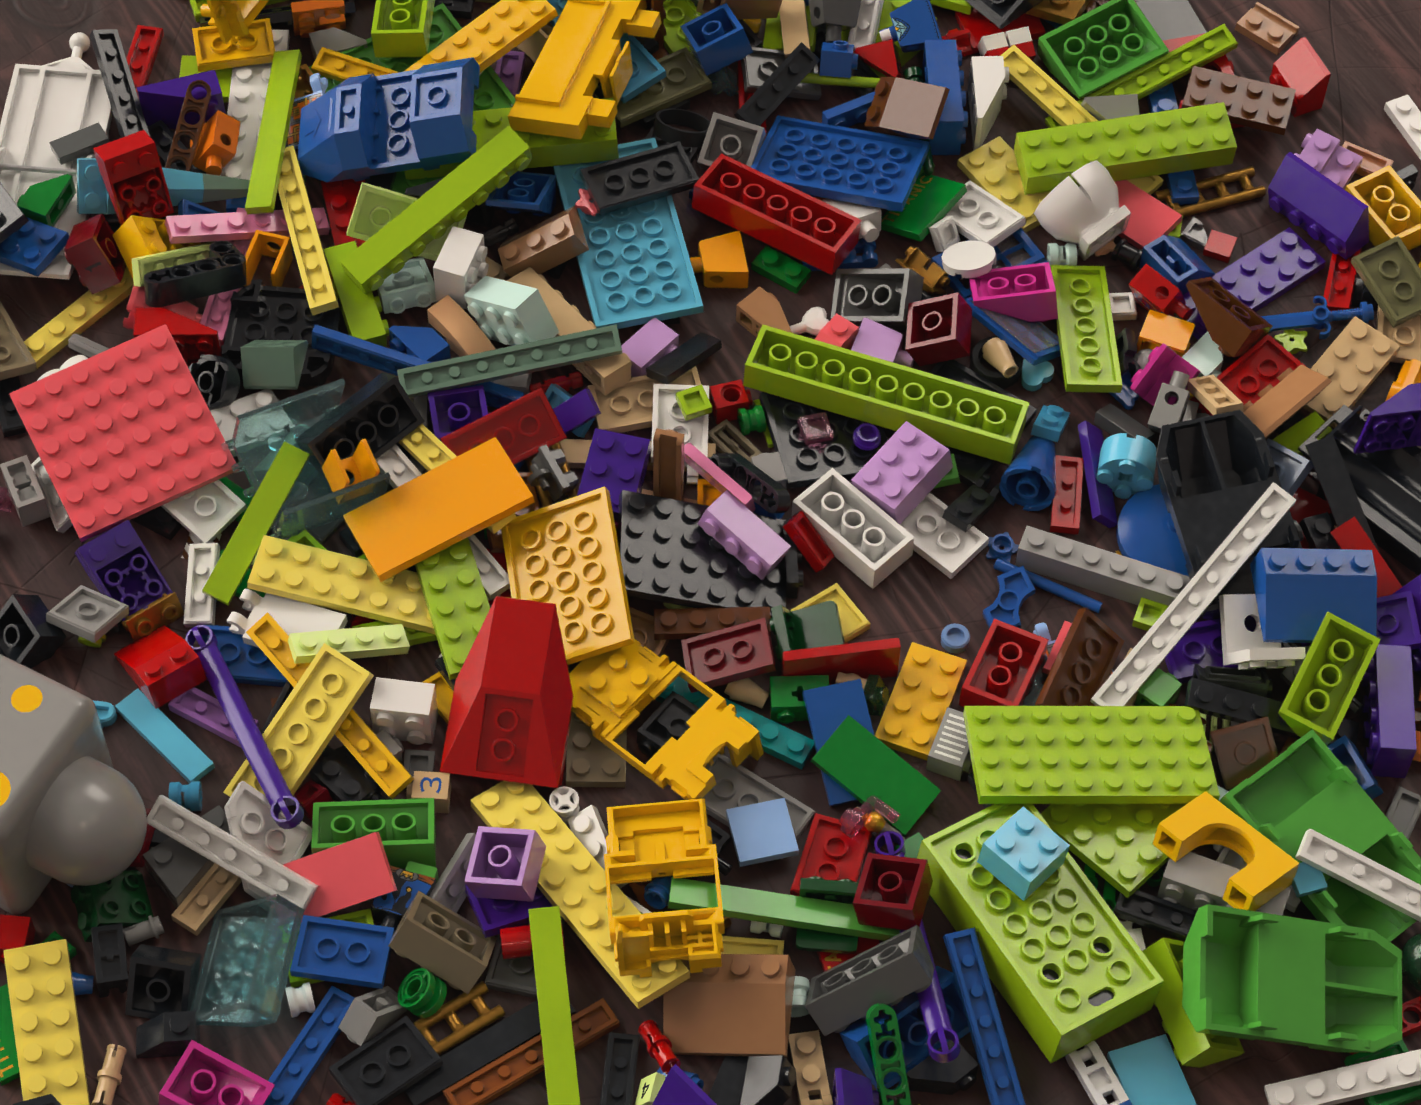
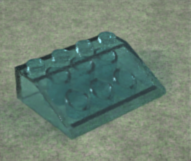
[190,894,304,1027]

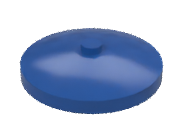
[1116,484,1189,576]

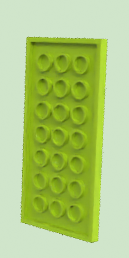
[963,706,1220,804]

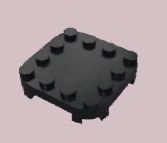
[221,279,341,387]

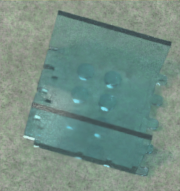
[221,379,391,540]

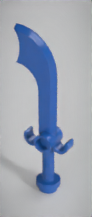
[1261,296,1374,339]

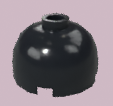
[189,354,241,410]

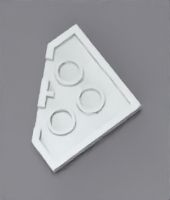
[224,781,312,907]

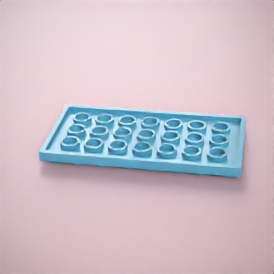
[552,138,703,329]

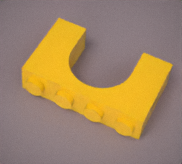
[1153,791,1299,911]

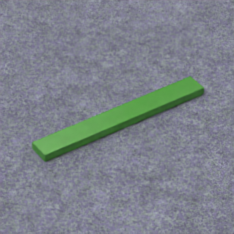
[668,877,900,941]

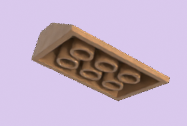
[663,954,796,1057]

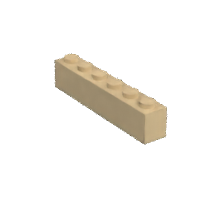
[507,267,632,396]

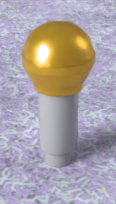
[864,811,905,840]

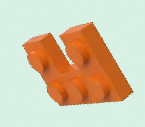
[291,0,346,38]

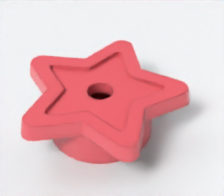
[575,188,598,216]

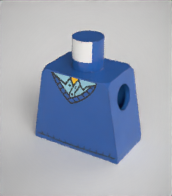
[879,0,943,53]

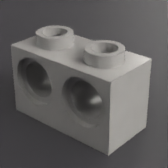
[0,455,50,527]

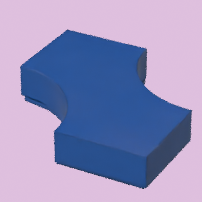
[983,566,1035,628]

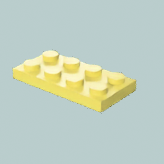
[957,136,1051,233]

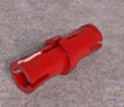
[638,1020,681,1075]

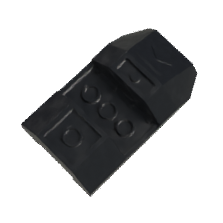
[1156,410,1302,620]

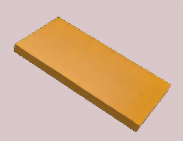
[343,437,535,582]

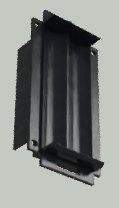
[1298,405,1421,576]

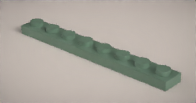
[397,324,623,398]

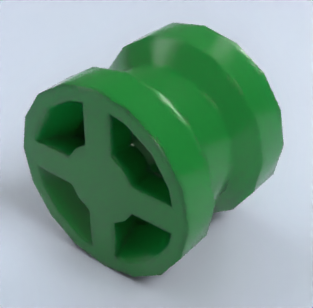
[737,405,766,436]

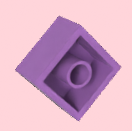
[464,826,546,902]

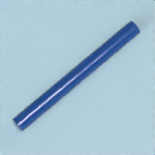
[993,558,1103,613]

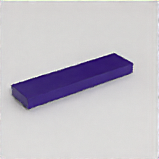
[1078,420,1118,528]

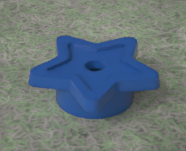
[986,532,1019,563]

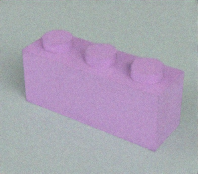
[697,490,791,580]

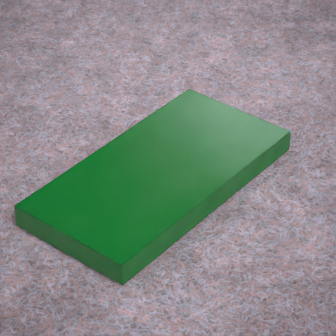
[811,715,941,837]

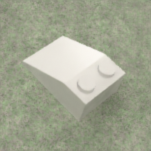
[967,56,1009,151]

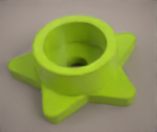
[1273,329,1308,354]

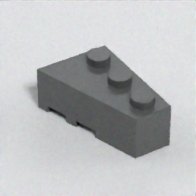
[143,805,230,909]

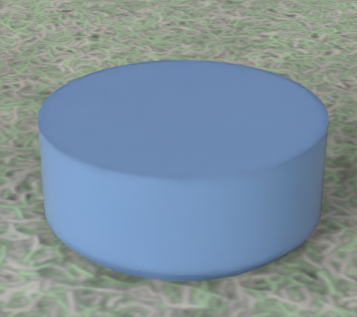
[940,623,970,654]

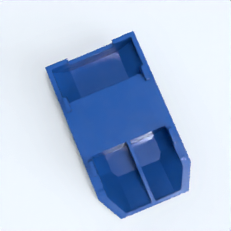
[298,57,480,183]

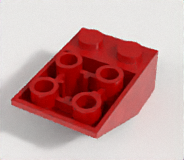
[93,130,174,225]
[133,308,222,367]

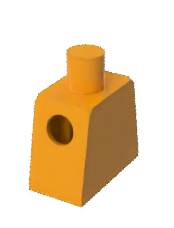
[690,231,749,288]

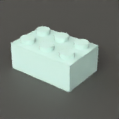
[463,276,559,346]

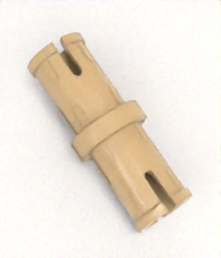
[91,1044,127,1105]

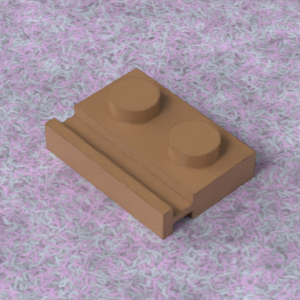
[1235,2,1300,55]

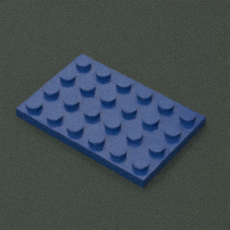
[751,115,930,212]

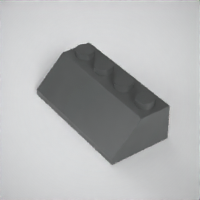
[805,925,934,1036]

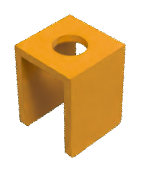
[244,230,293,287]
[1137,309,1195,357]
[322,439,380,501]

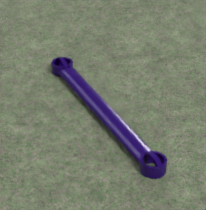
[185,625,304,829]
[874,831,960,1063]

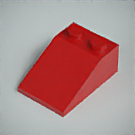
[114,625,207,709]

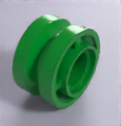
[397,968,447,1018]

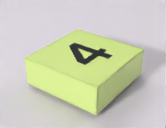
[635,1072,666,1105]

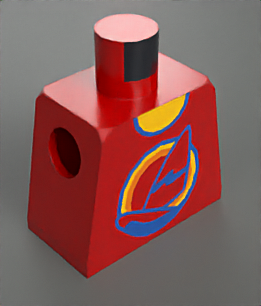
[1129,264,1193,321]

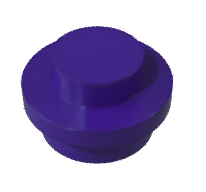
[853,423,881,450]

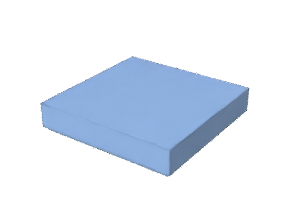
[726,798,799,867]

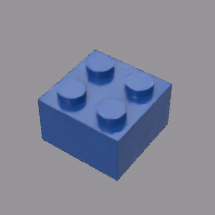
[680,3,753,76]

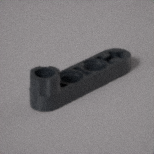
[709,453,790,514]

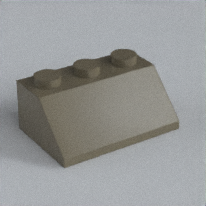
[389,891,497,994]

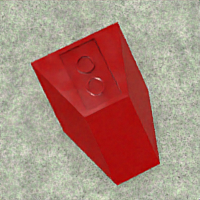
[440,596,574,788]

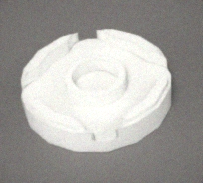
[942,240,997,279]

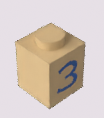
[407,771,452,813]

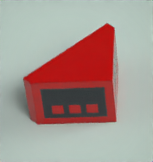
[854,39,903,78]

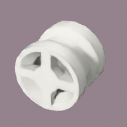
[549,786,580,824]
[285,982,316,1018]

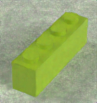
[323,241,389,347]

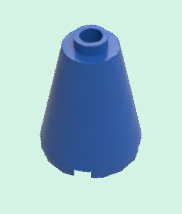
[999,436,1056,511]

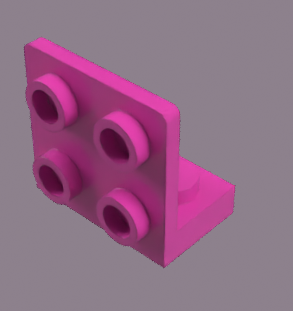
[1130,343,1201,406]

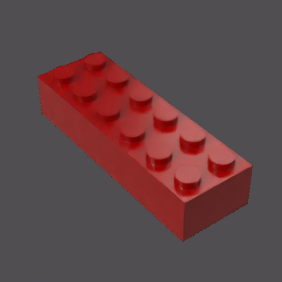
[692,153,862,275]

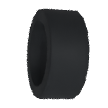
[970,336,1023,389]

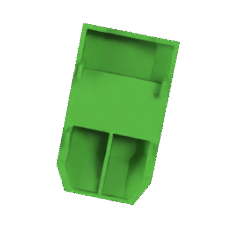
[1220,729,1421,942]
[1182,904,1402,1053]

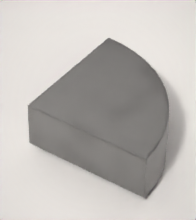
[1180,217,1208,251]

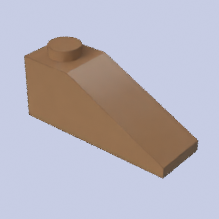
[736,286,792,338]

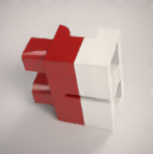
[977,26,1036,81]

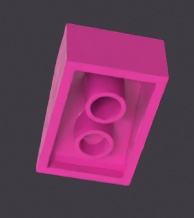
[969,262,1058,322]
[158,1040,275,1105]

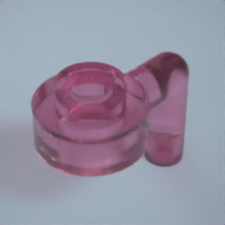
[839,796,901,838]

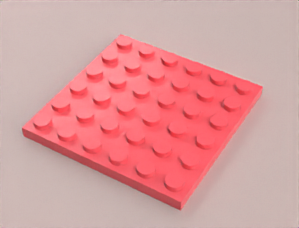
[9,324,239,542]

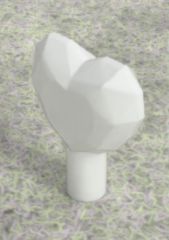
[790,307,829,336]

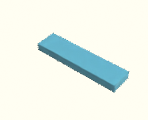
[115,688,215,784]

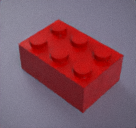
[959,619,1049,707]

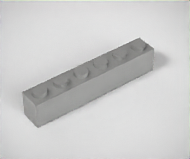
[1015,526,1190,606]

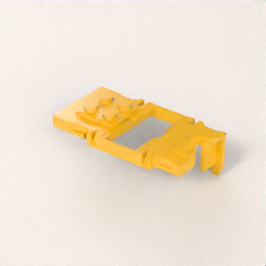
[569,639,764,800]
[604,798,725,978]

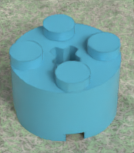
[1097,433,1157,499]

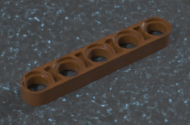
[165,80,211,172]

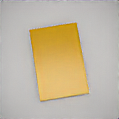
[192,18,275,72]

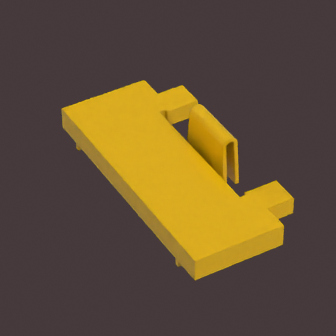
[508,0,661,140]

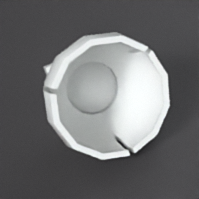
[1034,160,1131,261]

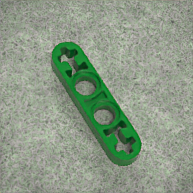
[866,1003,912,1105]

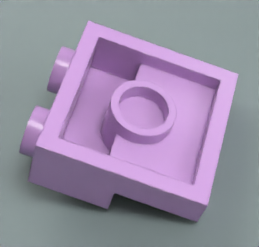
[1294,129,1363,189]

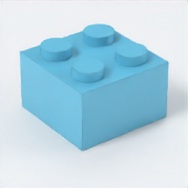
[977,806,1070,901]

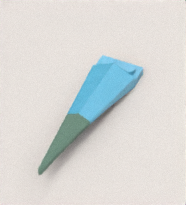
[77,158,278,214]

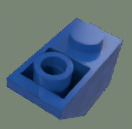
[389,326,451,362]

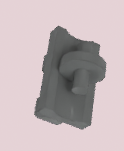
[528,445,579,503]

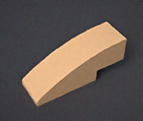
[427,295,496,357]

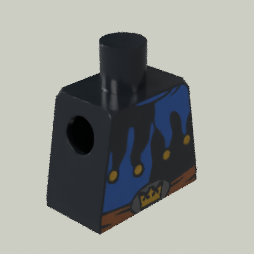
[372,866,437,930]

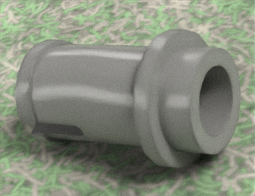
[123,915,165,947]

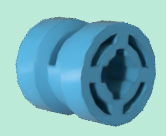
[169,781,203,811]

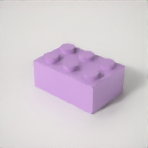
[851,421,953,524]

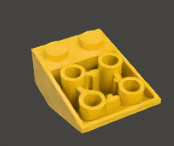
[113,215,201,278]

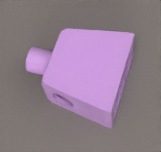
[851,317,914,368]

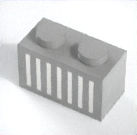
[926,707,972,781]

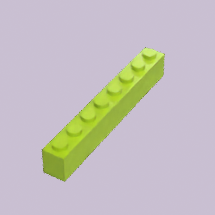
[341,125,532,295]

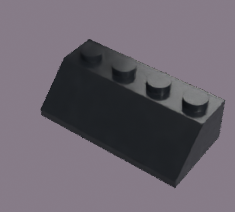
[295,372,425,480]

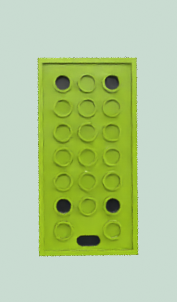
[917,804,1164,1064]

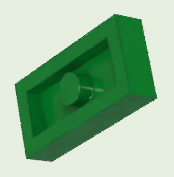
[751,245,811,294]

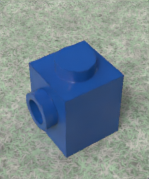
[819,40,858,78]

